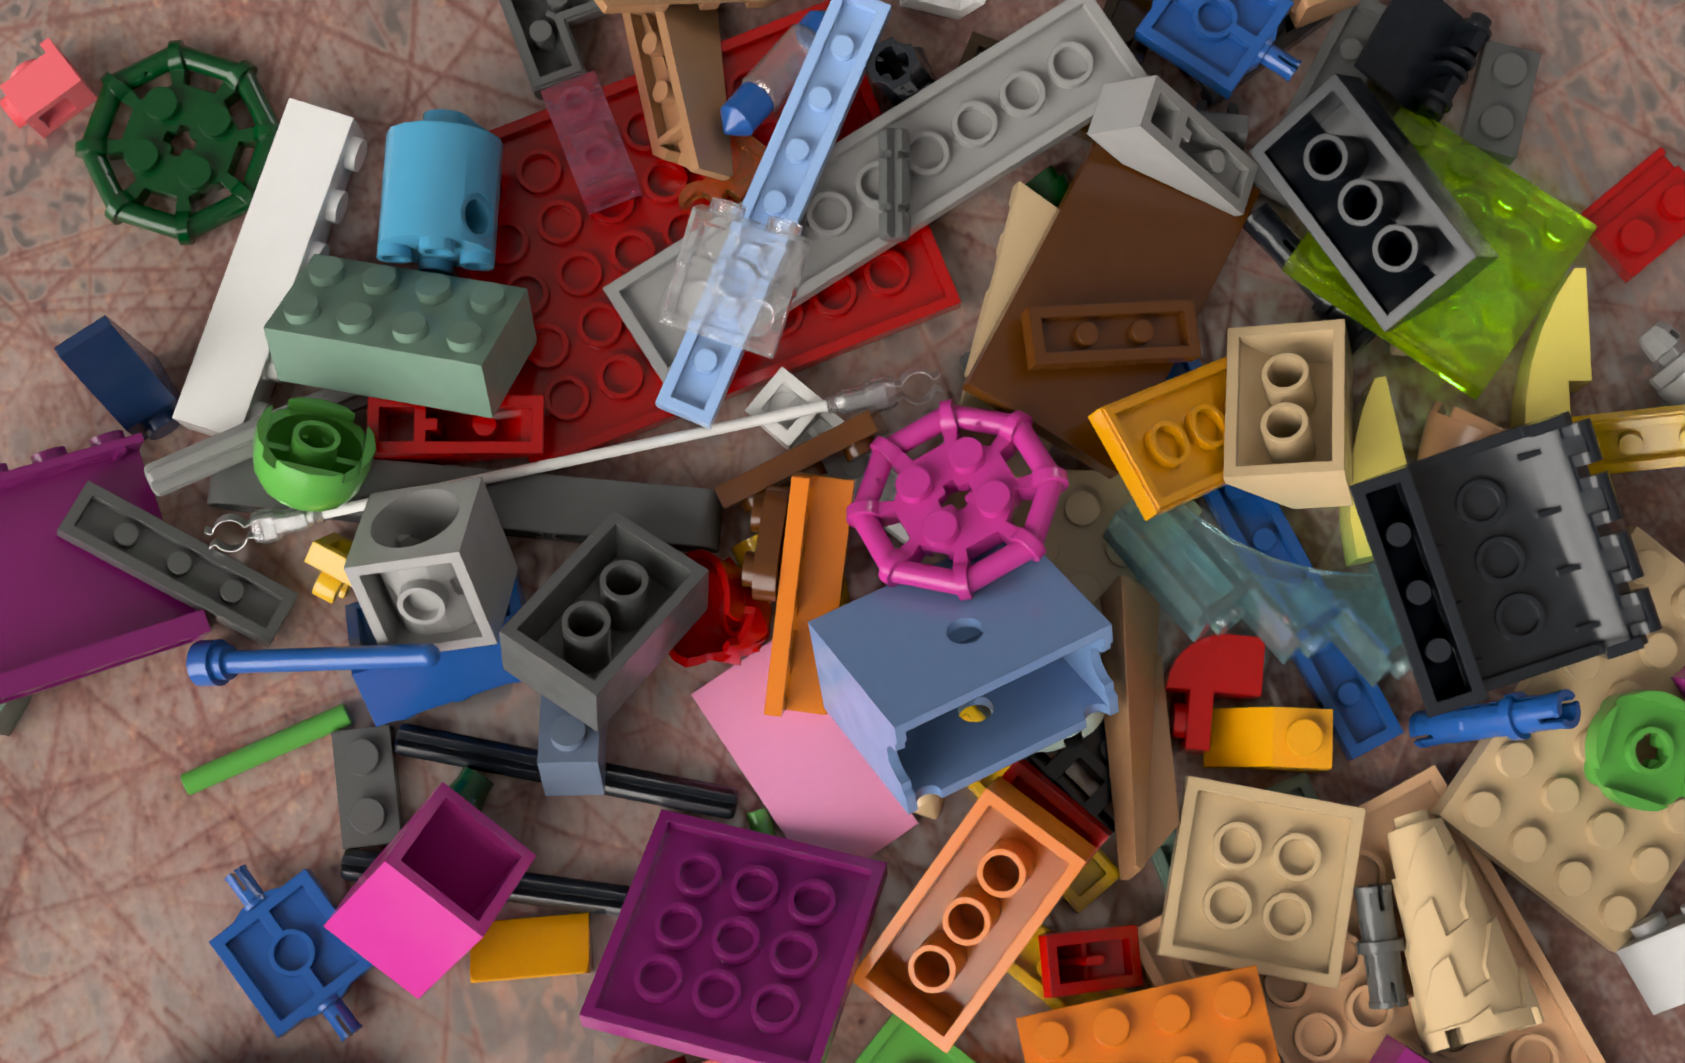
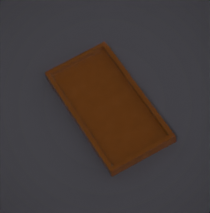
[961,140,1261,479]

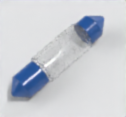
[720,10,826,137]

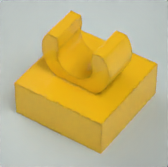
[304,532,353,604]

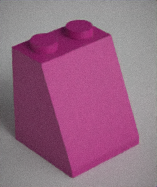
[323,781,537,999]

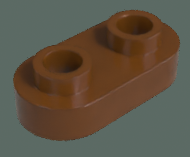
[742,486,790,602]

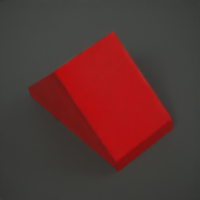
[1038,925,1143,998]

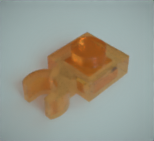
[678,135,767,225]

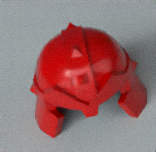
[669,549,772,668]

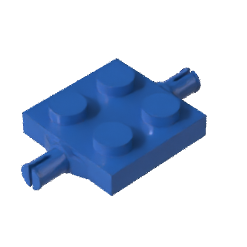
[1134,0,1302,100]
[209,864,375,1042]

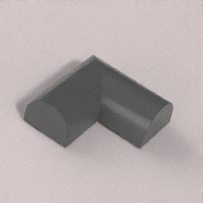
[499,0,609,100]

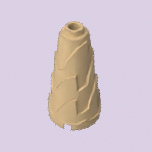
[1387,809,1545,1055]

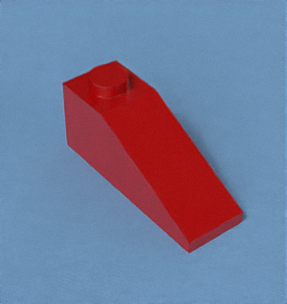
[367,395,545,465]

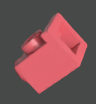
[0,37,97,138]

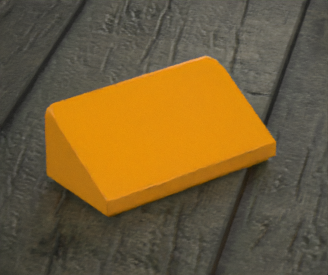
[470,913,594,983]

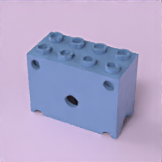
[808,542,1119,815]

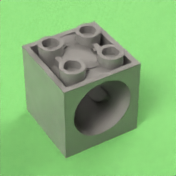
[343,477,518,652]

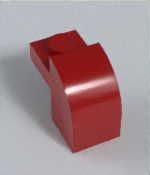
[1164,634,1266,754]

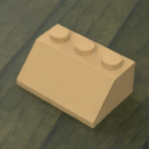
[1223,319,1353,509]

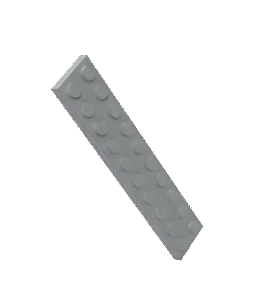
[603,0,1147,384]

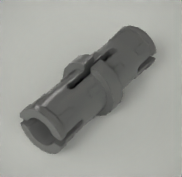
[1353,883,1409,1009]

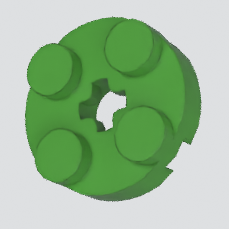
[1584,689,1685,811]

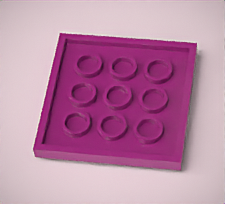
[579,809,888,1063]

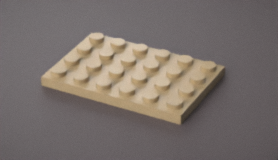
[1430,526,1685,953]

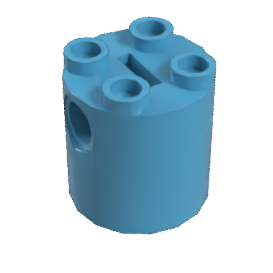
[376,109,503,276]

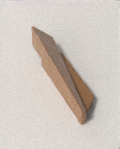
[622,4,734,181]
[1100,576,1180,880]

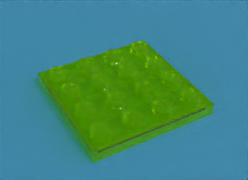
[1281,107,1597,400]

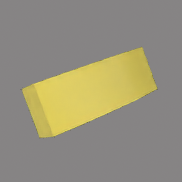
[1510,268,1592,428]
[1339,376,1407,567]

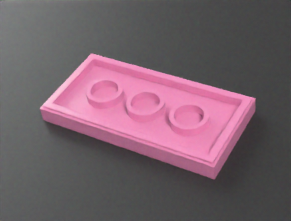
[691,640,919,858]

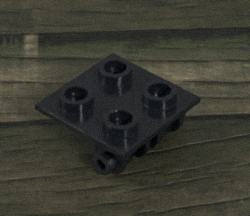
[1354,0,1492,131]

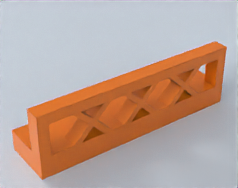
[764,472,856,717]

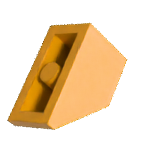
[1202,707,1333,773]

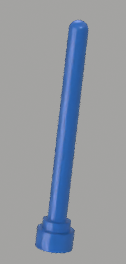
[186,639,441,687]

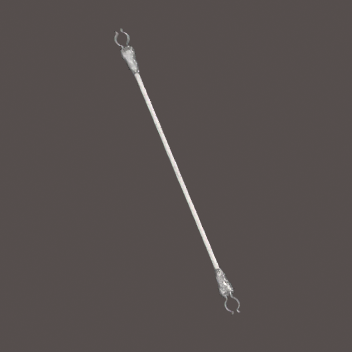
[204,367,943,552]

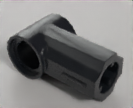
[866,37,936,108]

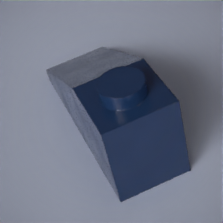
[54,315,180,441]

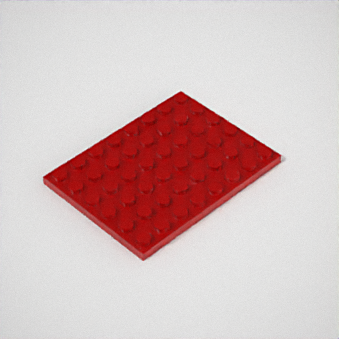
[454,0,961,474]

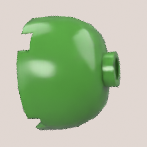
[253,397,376,512]

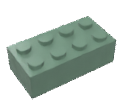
[263,254,537,418]

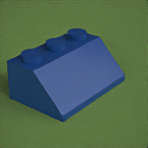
[345,572,527,727]

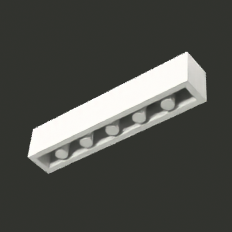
[172,98,367,436]

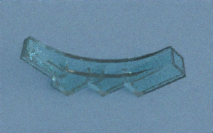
[1102,499,1412,687]

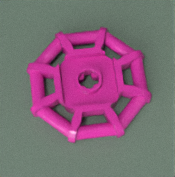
[846,399,1069,601]

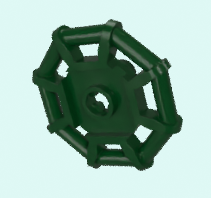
[75,40,280,246]

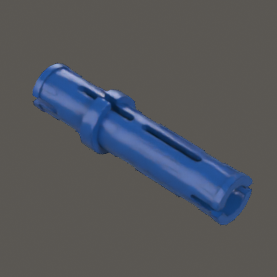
[1409,689,1581,748]

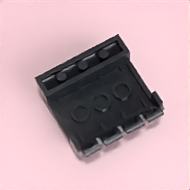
[1348,411,1663,718]

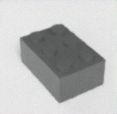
[499,510,709,732]

